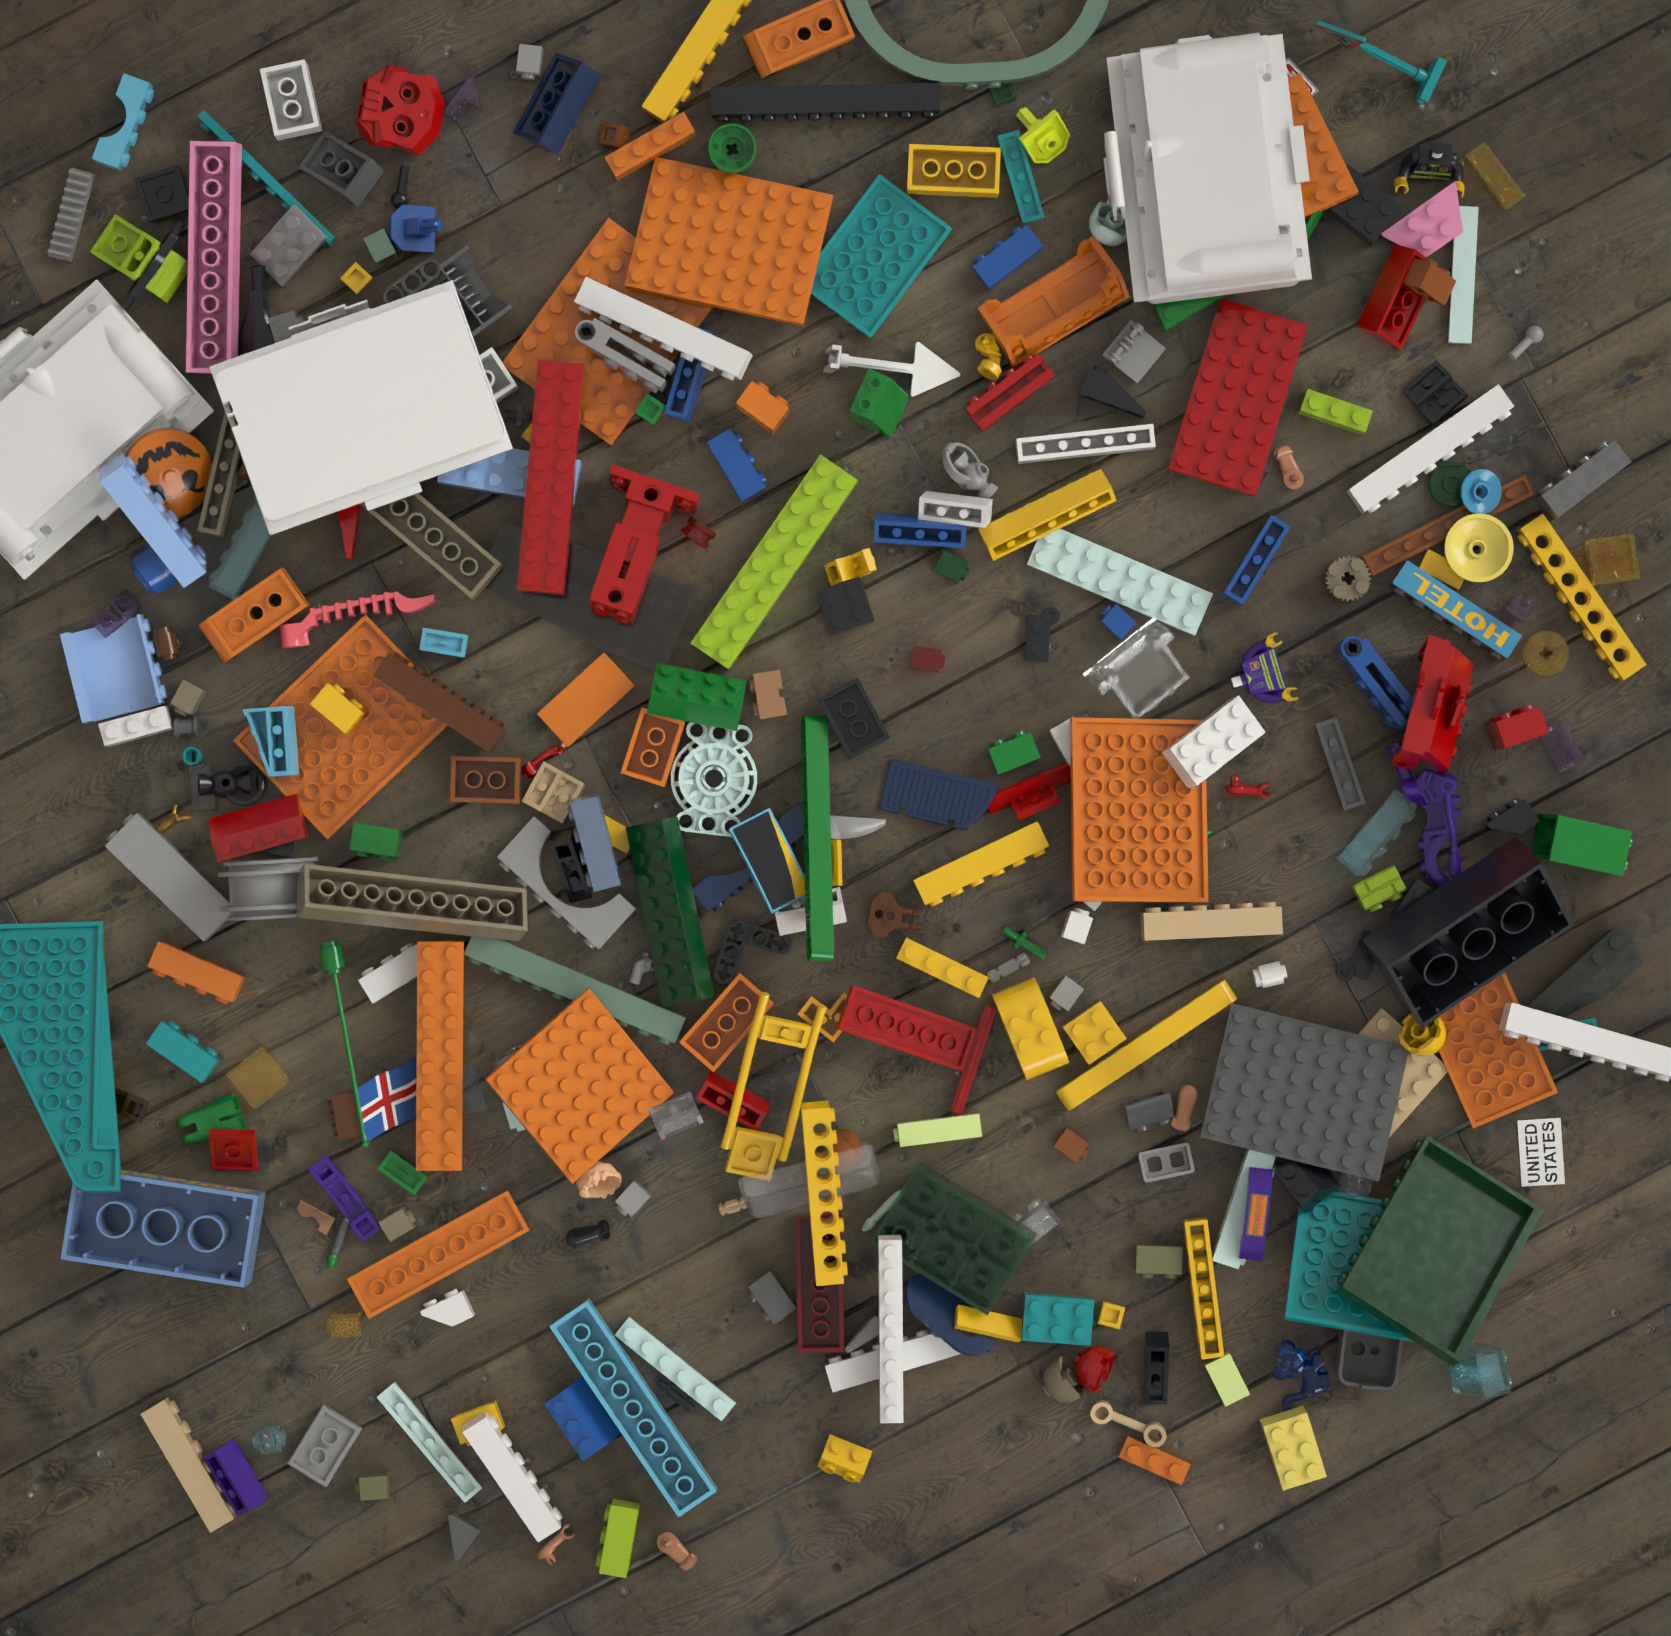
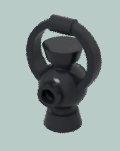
[198,761,266,806]

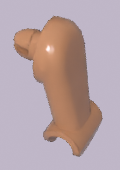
[1273,445,1304,489]
[1171,1085,1199,1131]
[537,1523,576,1565]
[657,1532,697,1571]

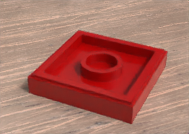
[209,1129,258,1171]

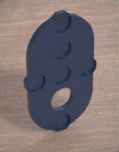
[906,1271,996,1356]

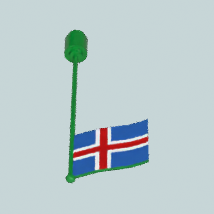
[319,940,417,1148]

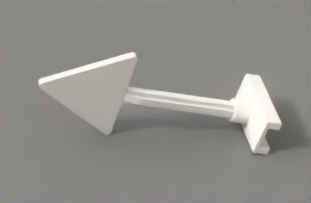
[823,342,960,397]

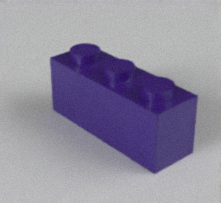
[202,1439,268,1517]

